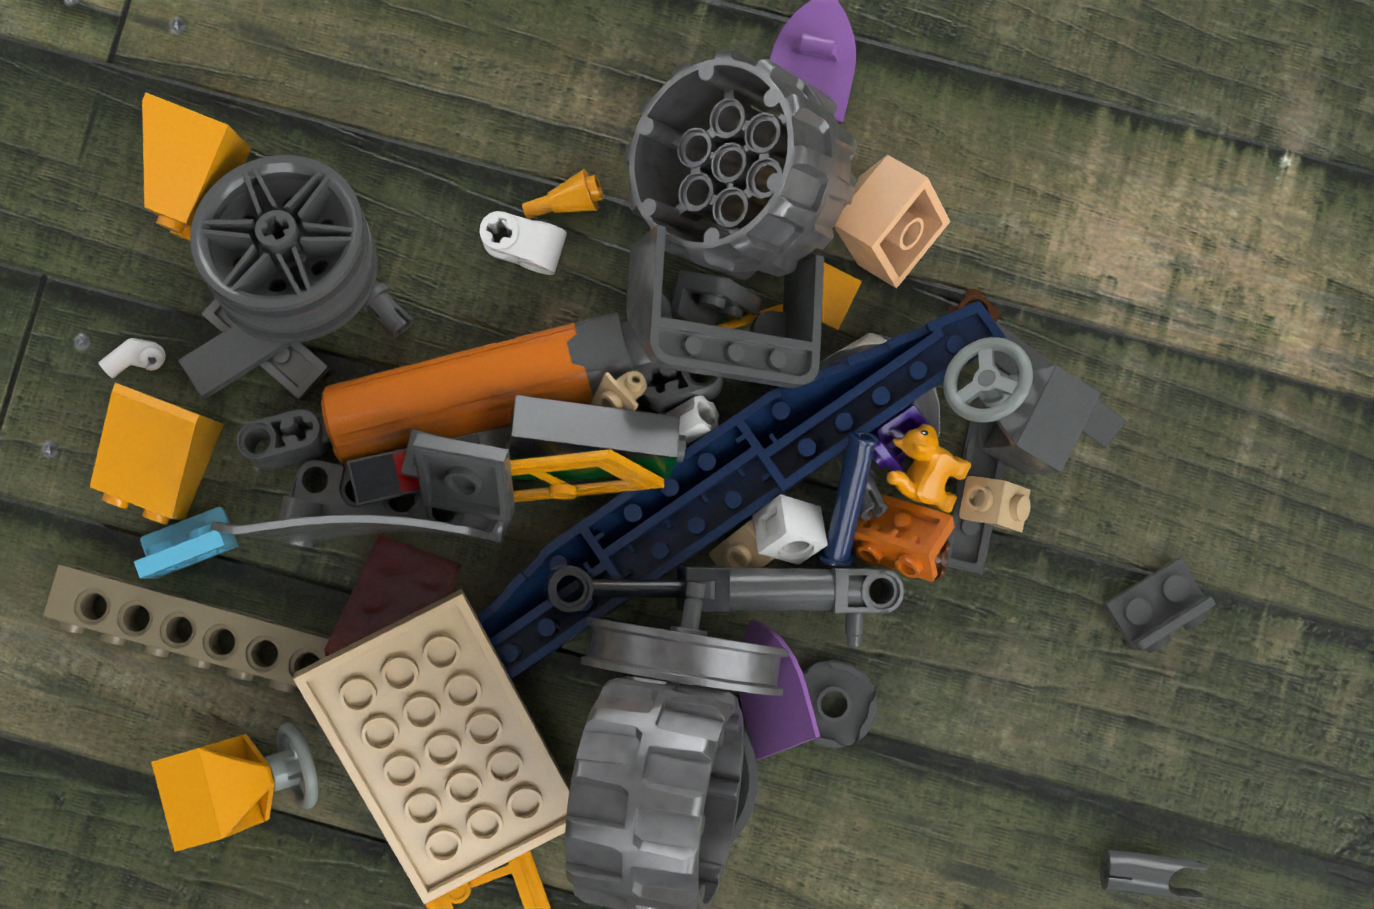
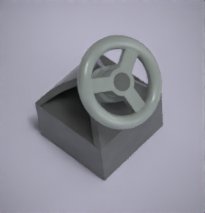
[943,337,1101,475]

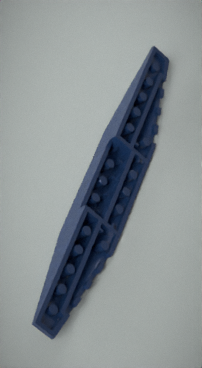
[477,300,1006,680]

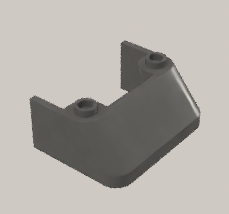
[626,225,824,388]

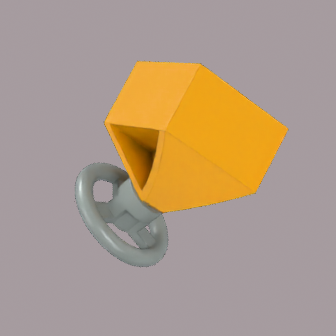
[151,722,318,852]

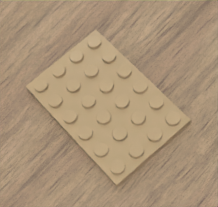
[293,589,570,904]

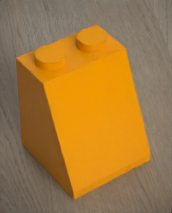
[142,93,251,242]
[90,383,224,525]

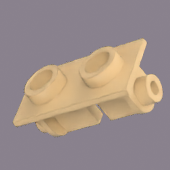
[590,371,647,411]

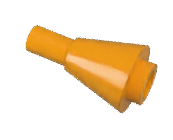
[522,169,604,219]

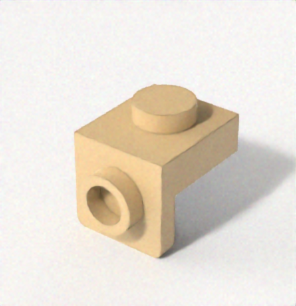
[959,476,1031,533]

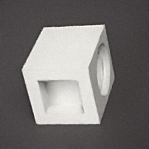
[752,494,828,565]

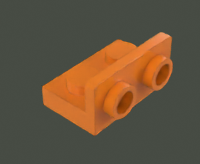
[853,494,955,582]

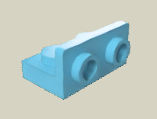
[134,507,239,579]

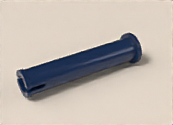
[818,431,878,567]

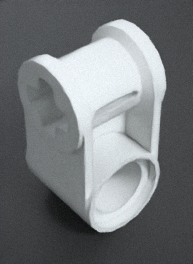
[479,211,567,275]

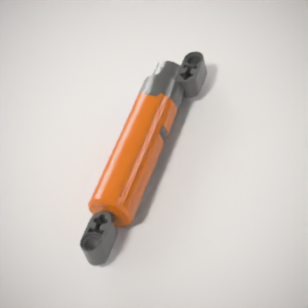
[236,311,723,471]

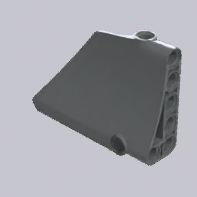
[210,460,512,549]

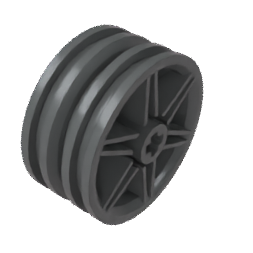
[190,155,378,343]

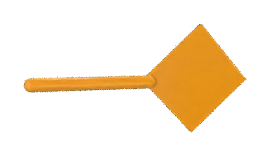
[717,262,862,331]

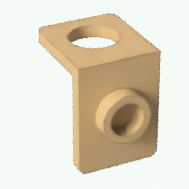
[709,518,774,568]

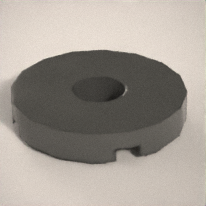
[802,659,878,749]

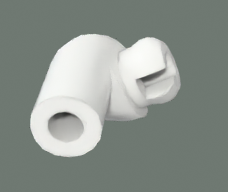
[99,338,166,378]

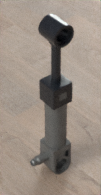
[542,564,904,648]

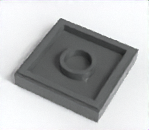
[413,433,515,522]

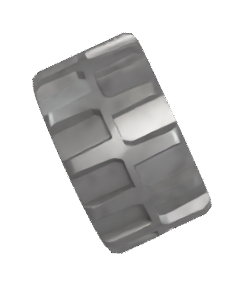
[624,49,856,280]
[565,676,744,909]

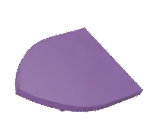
[770,0,856,124]
[739,619,820,760]

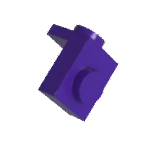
[870,403,938,473]

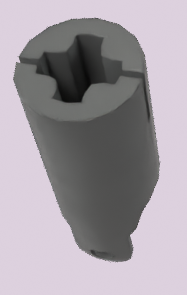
[1100,849,1208,899]

